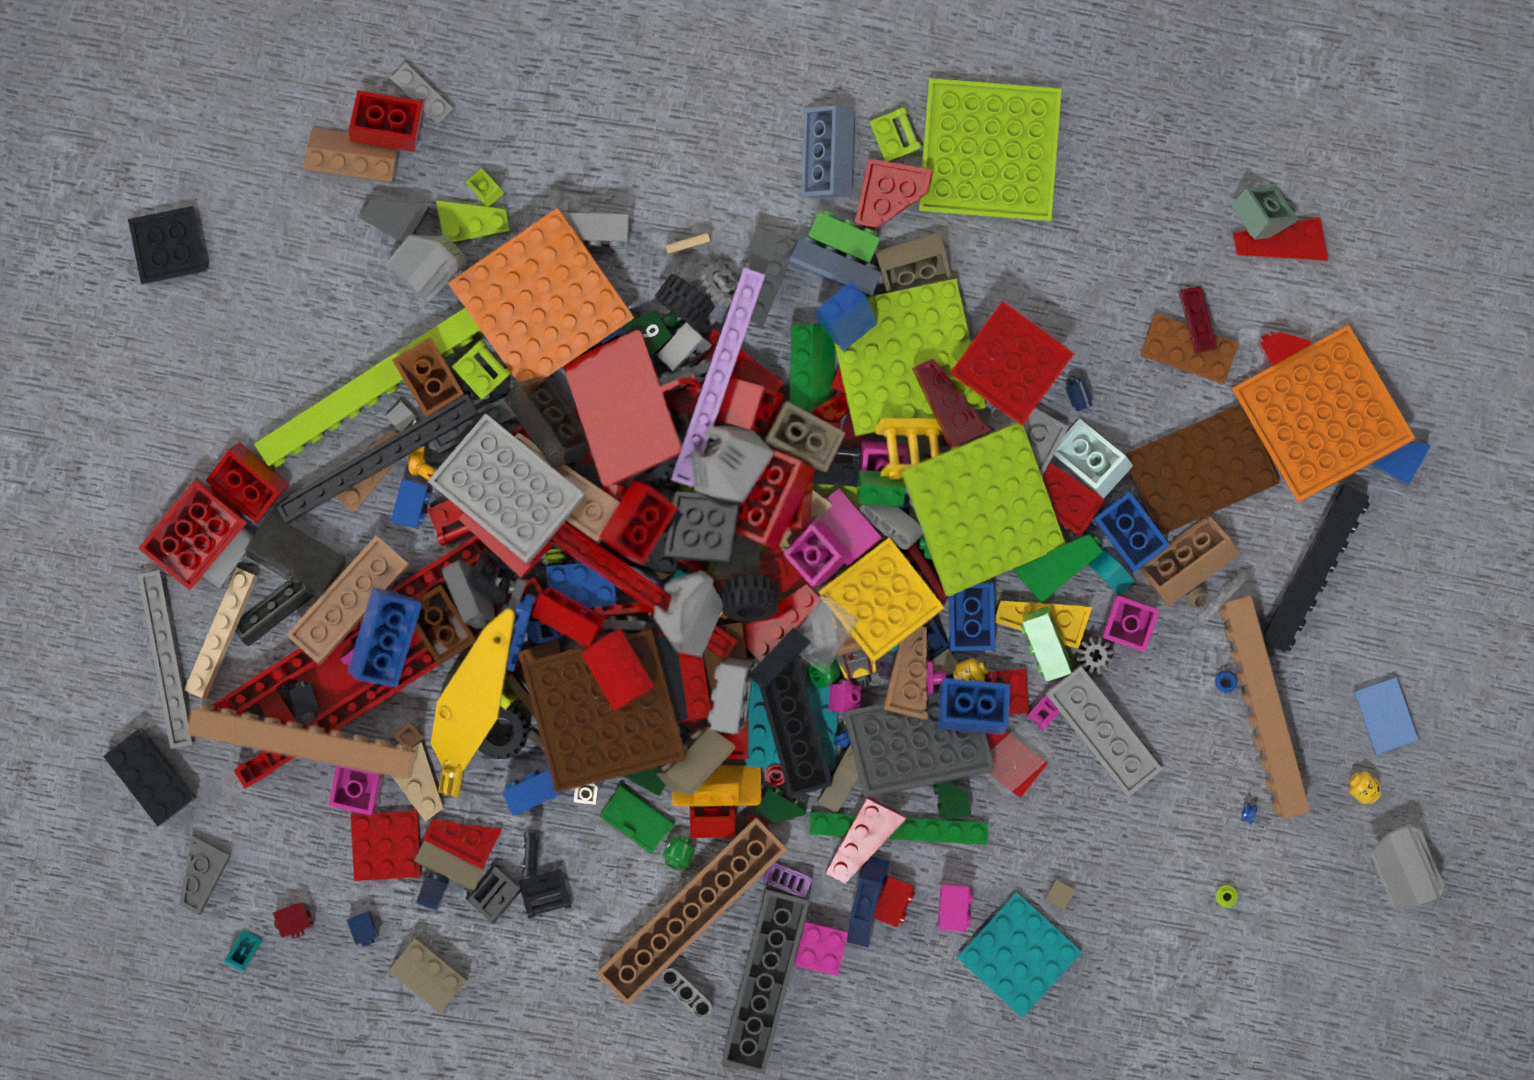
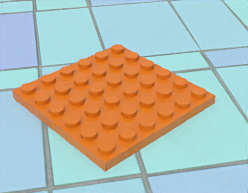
[448,207,635,392]
[1232,325,1416,504]

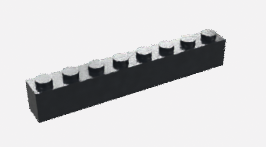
[1262,484,1370,653]

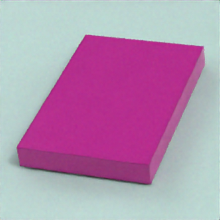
[810,488,882,567]

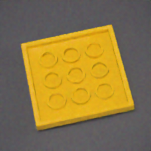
[818,538,944,663]

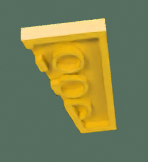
[995,600,1092,649]

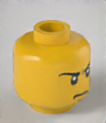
[953,658,988,682]
[1348,771,1382,804]

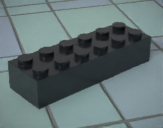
[759,657,832,798]

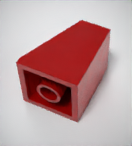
[715,377,784,436]

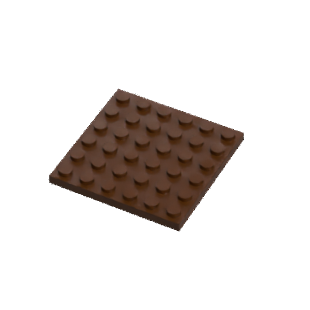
[521,629,686,794]

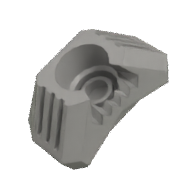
[385,235,467,302]
[691,426,774,502]
[654,571,722,657]
[1370,824,1445,909]

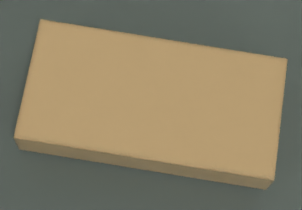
[666,233,711,255]

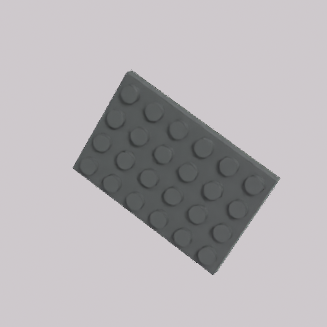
[843,693,995,798]

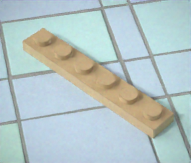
[184,567,258,699]

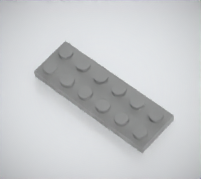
[1045,665,1163,797]

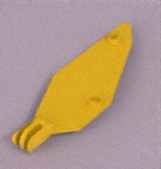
[430,609,514,798]

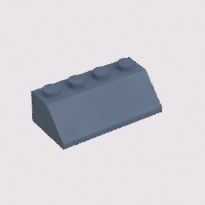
[801,105,854,198]
[789,237,881,297]

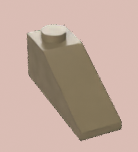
[817,745,859,813]

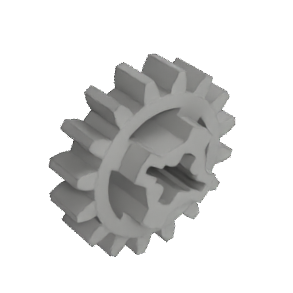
[699,263,739,308]

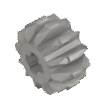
[1076,637,1114,674]

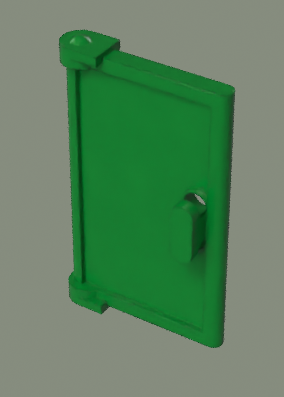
[599,784,675,854]

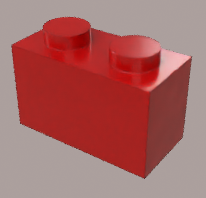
[874,875,916,928]

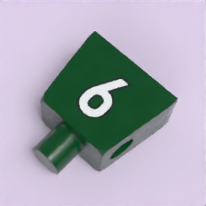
[623,311,678,358]

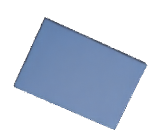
[1354,677,1418,755]

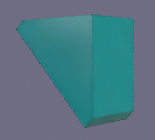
[1088,550,1135,596]
[223,930,262,973]

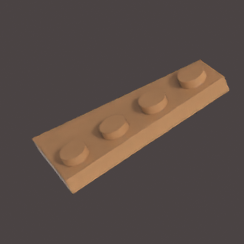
[335,430,397,513]
[883,626,927,720]

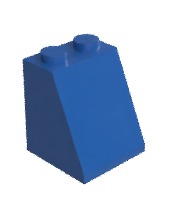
[815,281,877,352]

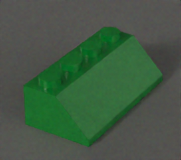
[790,324,835,415]

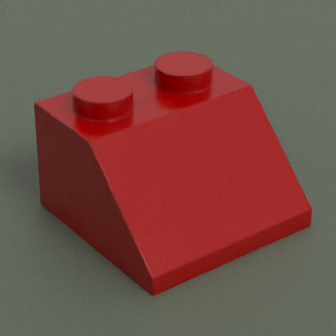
[690,806,735,838]

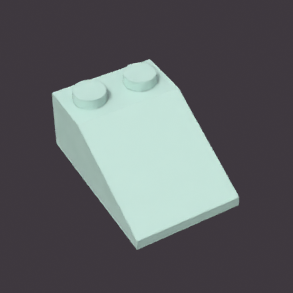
[1054,418,1133,498]

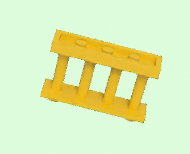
[876,418,960,479]

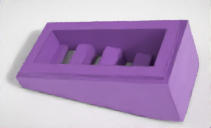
[763,862,813,899]

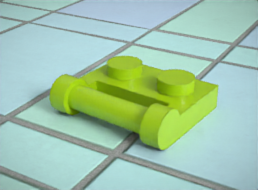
[869,107,922,162]
[452,340,511,400]

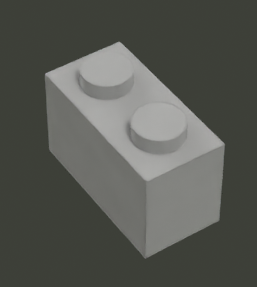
[657,322,712,373]

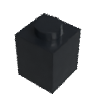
[289,681,321,716]

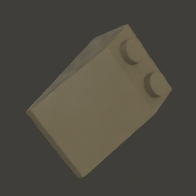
[764,401,845,472]

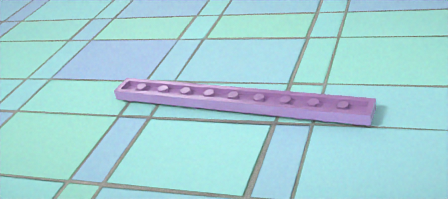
[671,268,765,487]

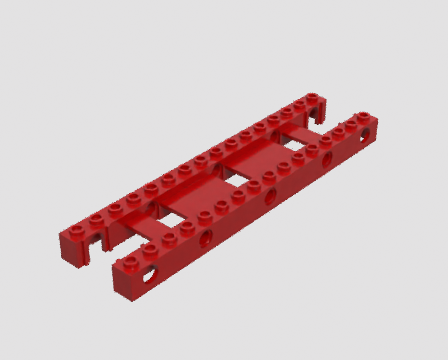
[212,535,544,789]

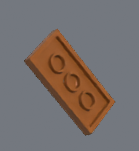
[1140,314,1239,385]

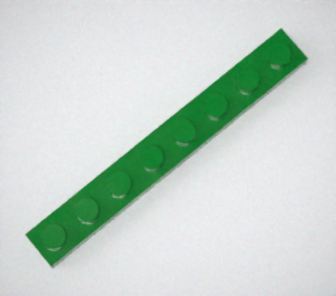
[809,812,988,845]

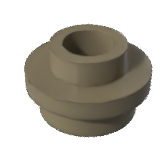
[1186,587,1208,609]

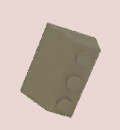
[875,233,952,293]
[656,726,736,795]
[389,936,468,1013]

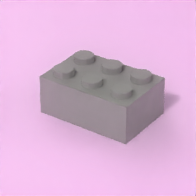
[563,213,629,249]
[708,657,755,734]

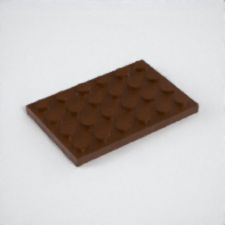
[1124,404,1280,535]

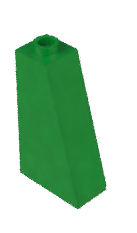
[1012,534,1103,603]

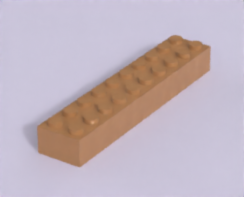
[1218,596,1310,819]
[186,704,417,779]
[596,816,788,1006]

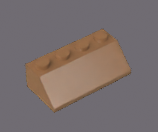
[304,128,399,184]
[1139,515,1240,607]

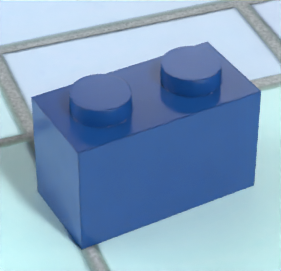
[390,479,432,529]

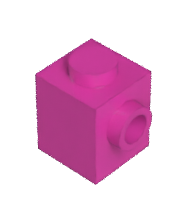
[828,680,861,712]

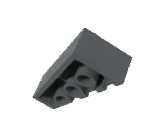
[749,226,797,327]

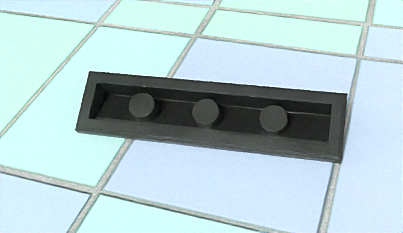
[235,571,318,646]

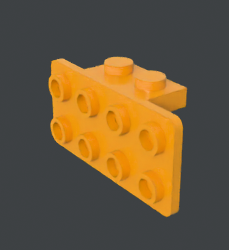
[672,765,761,807]

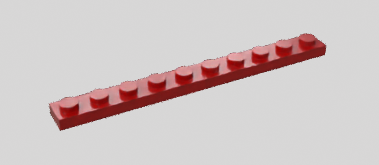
[549,522,737,660]

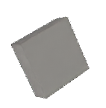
[385,401,417,432]

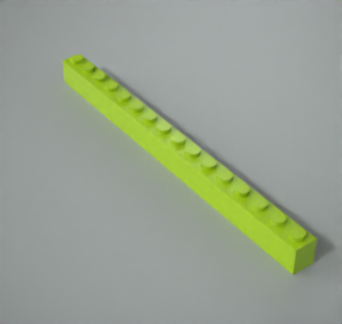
[254,308,484,468]

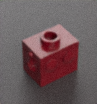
[273,902,313,939]

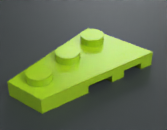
[436,200,510,243]

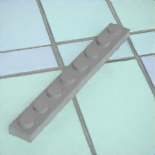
[138,570,193,749]

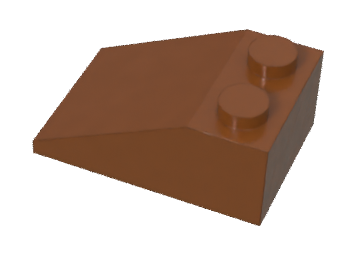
[392,337,464,417]

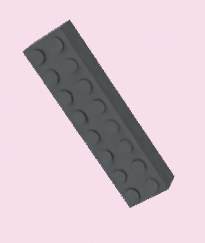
[721,888,810,1075]

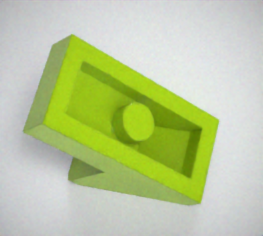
[465,168,504,207]

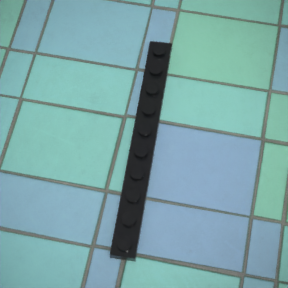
[275,394,479,524]

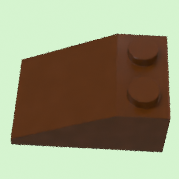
[415,585,476,666]

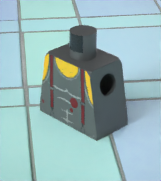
[832,646,876,690]

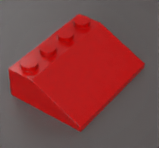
[736,449,814,550]
[138,477,247,590]

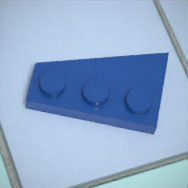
[506,594,535,671]

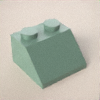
[1231,186,1299,239]

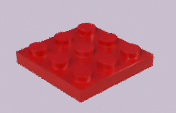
[350,810,421,881]

